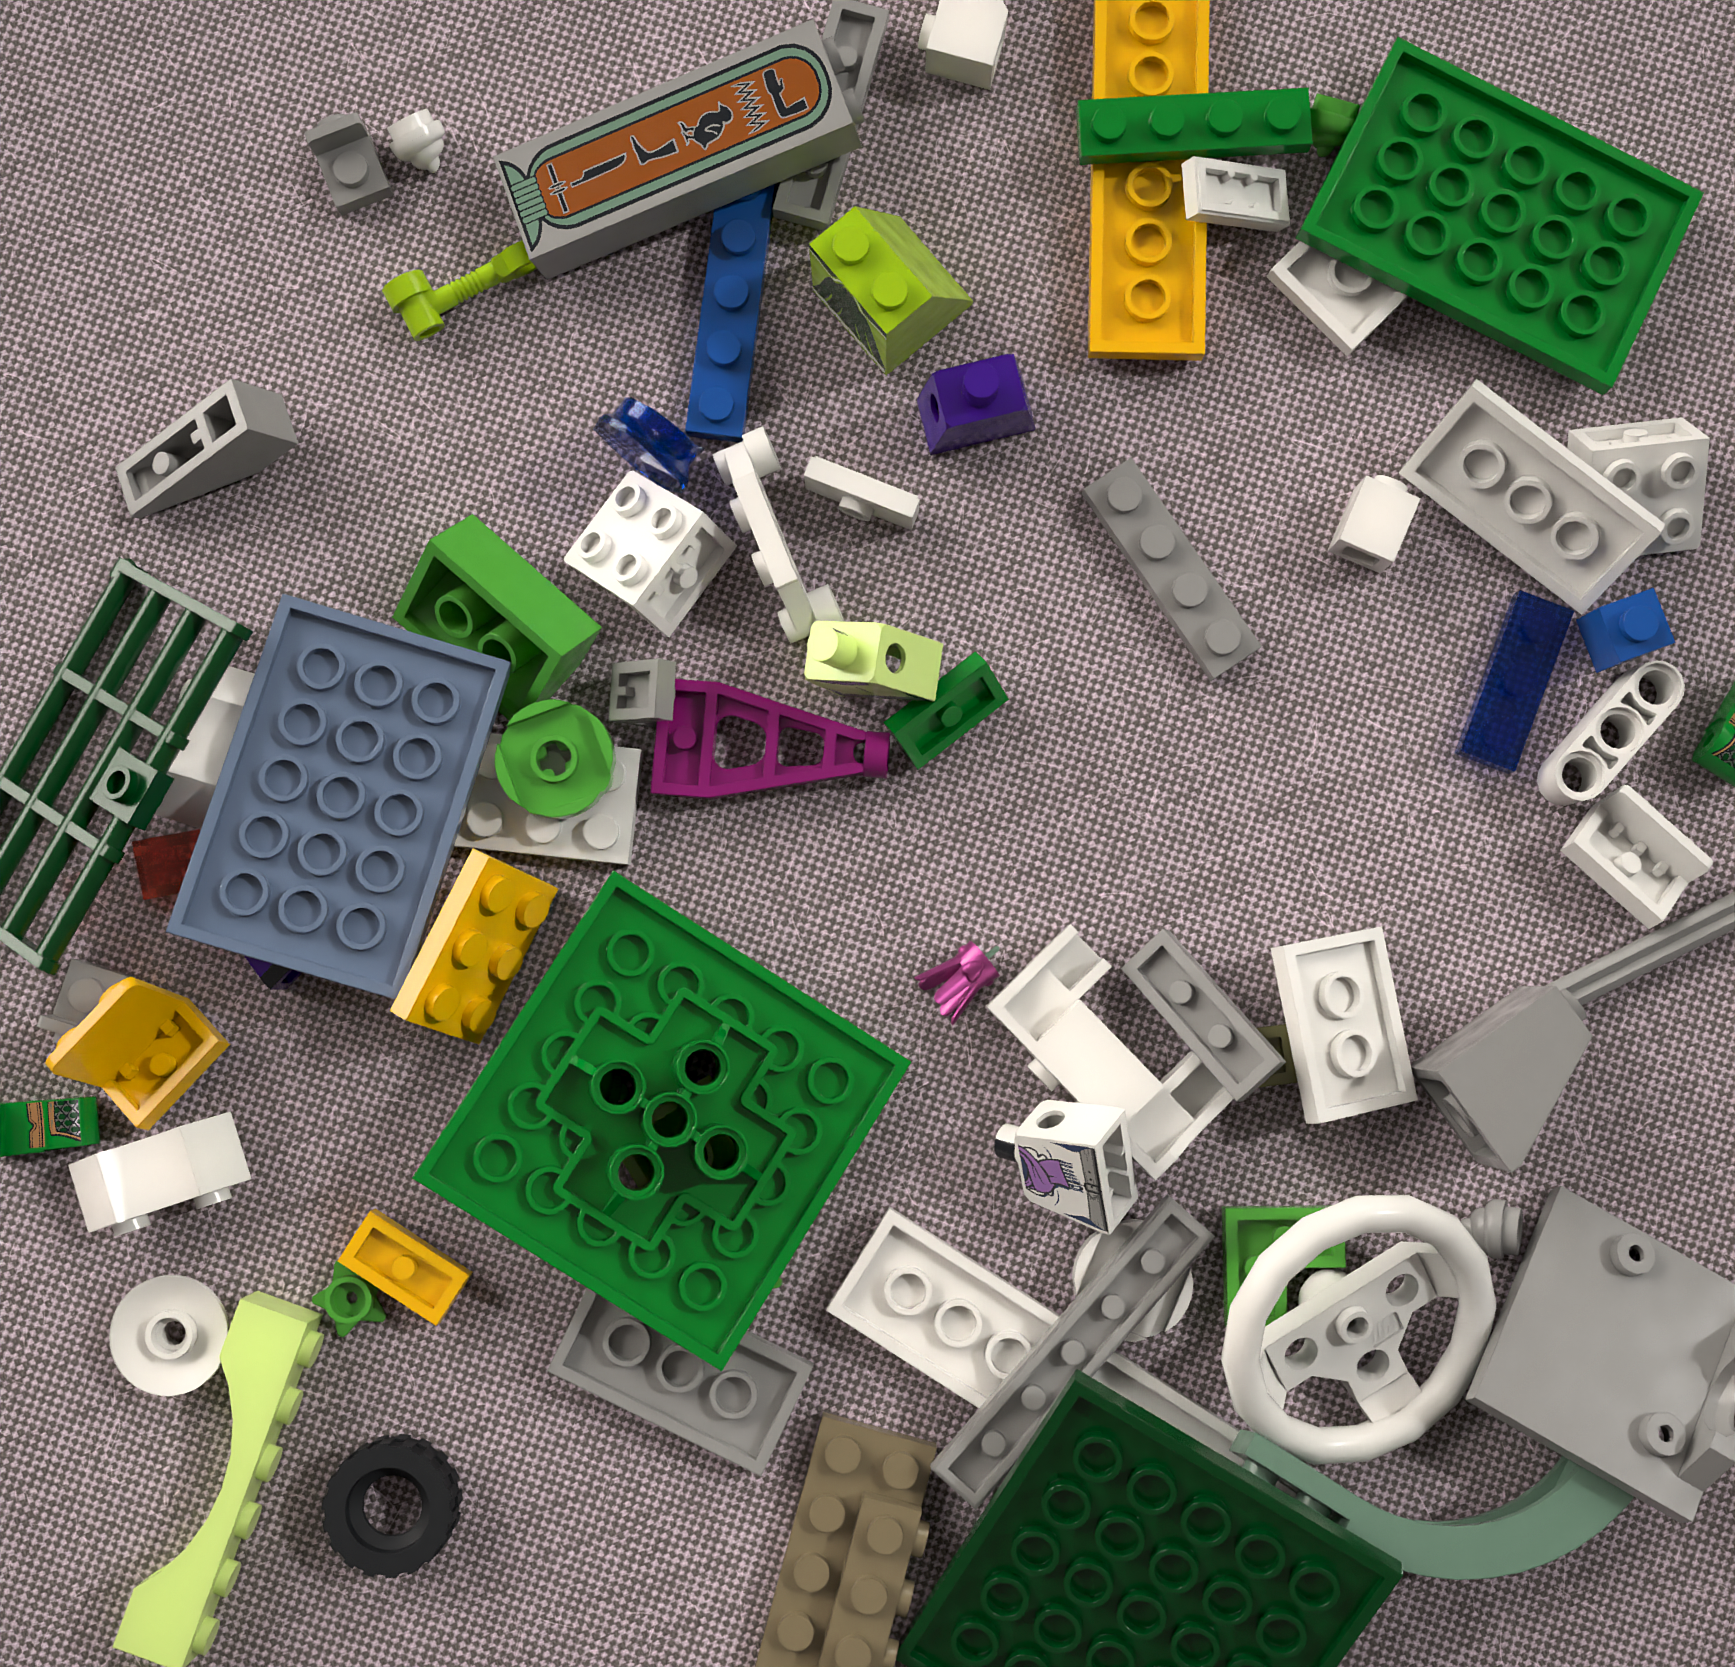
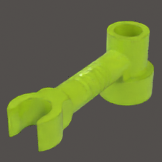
[382,240,537,341]

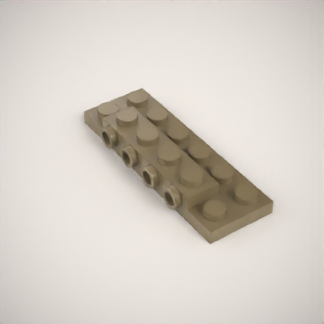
[755,1412,937,1667]

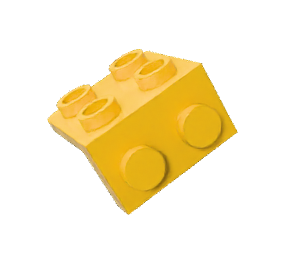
[45,977,230,1131]

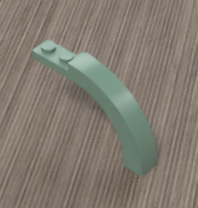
[1229,1429,1634,1580]

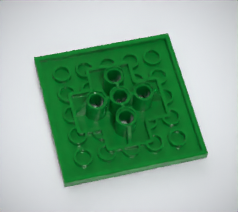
[412,870,911,1371]

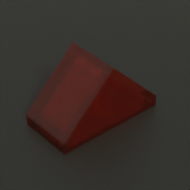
[131,829,201,903]

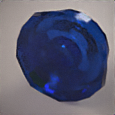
[593,397,705,493]

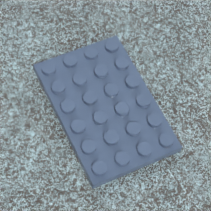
[166,594,511,1000]

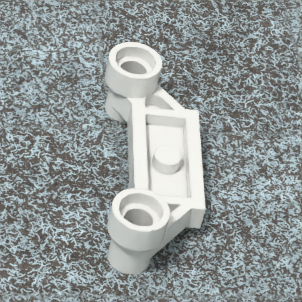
[713,426,844,644]

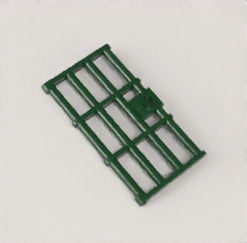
[0,557,253,975]

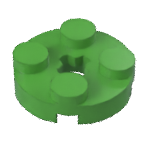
[495,699,616,819]

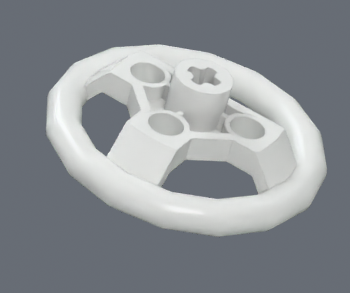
[1221,1195,1496,1465]

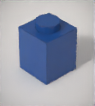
[1576,588,1676,673]

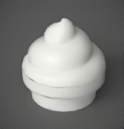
[387,109,445,173]

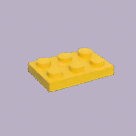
[390,848,559,1045]

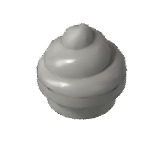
[1460,1199,1523,1260]

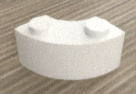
[155,666,255,828]
[68,1111,251,1237]

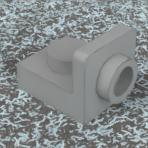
[304,113,394,216]
[609,658,676,728]
[37,959,135,1044]

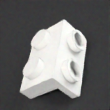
[1560,785,1713,929]

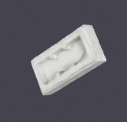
[1181,156,1290,232]
[804,456,920,530]

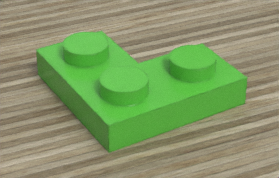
[1222,1205,1346,1327]

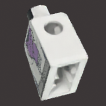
[994,1100,1138,1235]

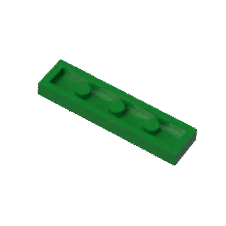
[1076,87,1313,165]

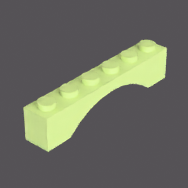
[112,1291,324,1667]

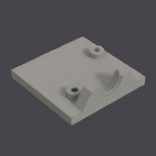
[1465,1186,1735,1523]

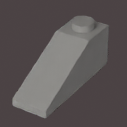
[115,379,299,519]

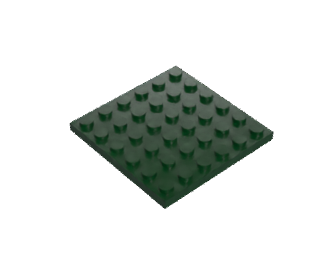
[896,1369,1403,1667]

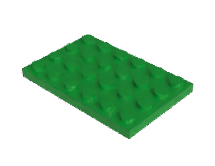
[1295,37,1704,395]

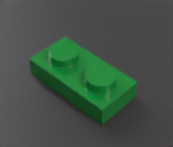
[883,651,1009,770]

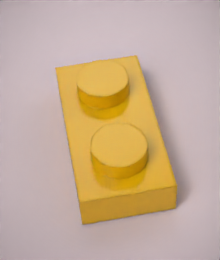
[338,1208,473,1326]

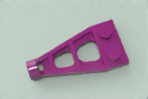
[650,679,890,800]

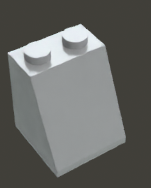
[1411,986,1593,1173]

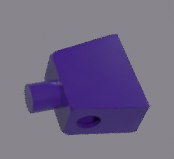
[917,354,1036,455]

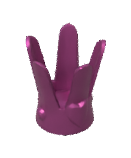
[914,940,1000,1025]

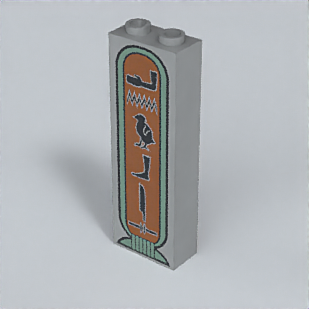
[493,19,865,280]

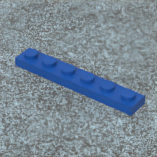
[685,183,777,443]

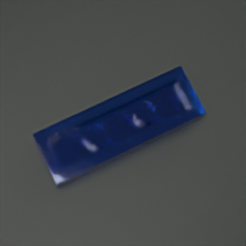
[1454,590,1574,774]

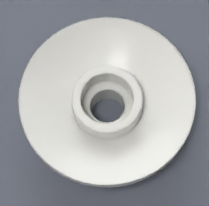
[109,1275,230,1396]

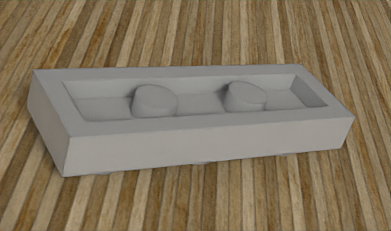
[1121,929,1286,1102]

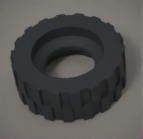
[321,1434,463,1579]

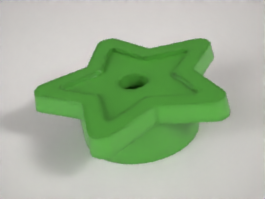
[312,1260,386,1337]

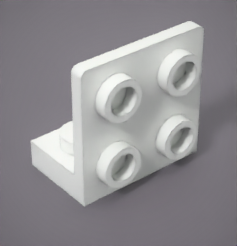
[1567,417,1710,556]
[564,471,737,637]

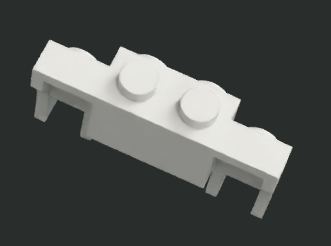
[985,924,1234,1181]

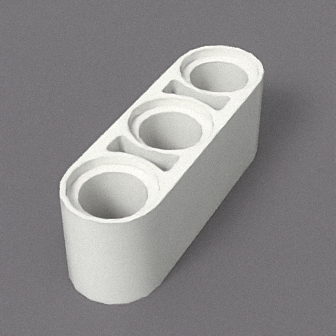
[1537,660,1685,806]

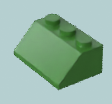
[392,514,602,721]

